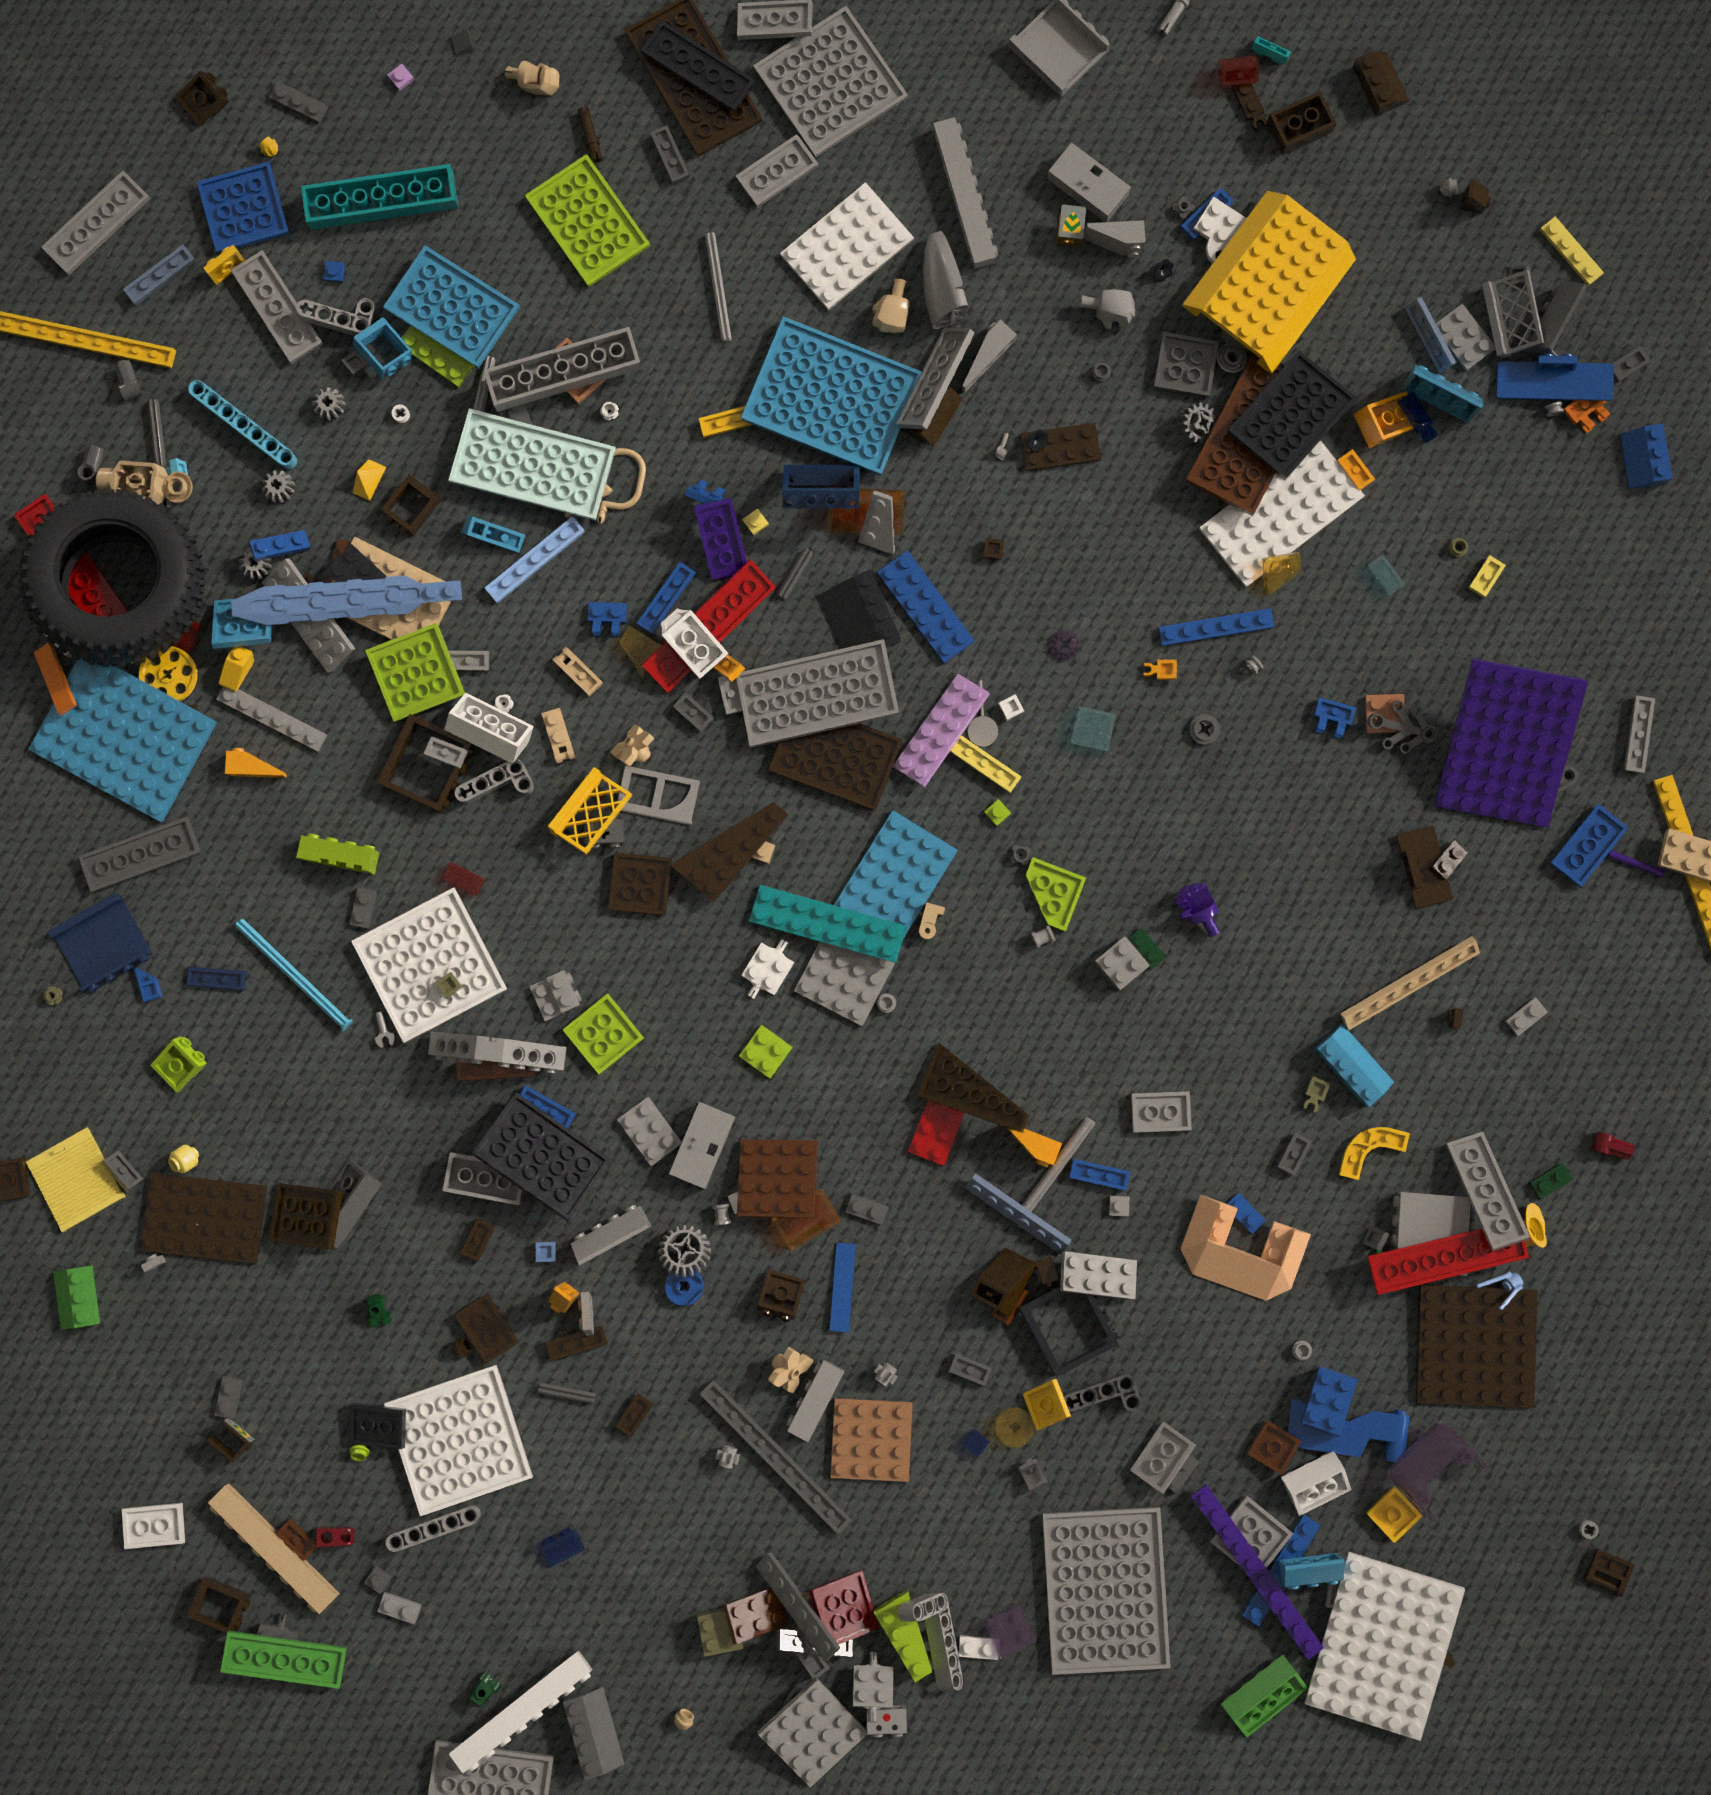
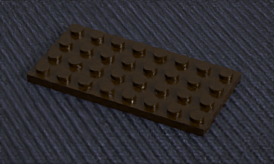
[624,0,763,157]

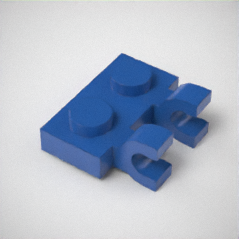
[685,480,726,503]
[588,602,627,637]
[1313,697,1356,739]

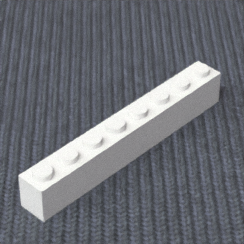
[449,1651,593,1773]

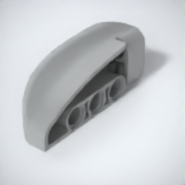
[923,231,968,329]

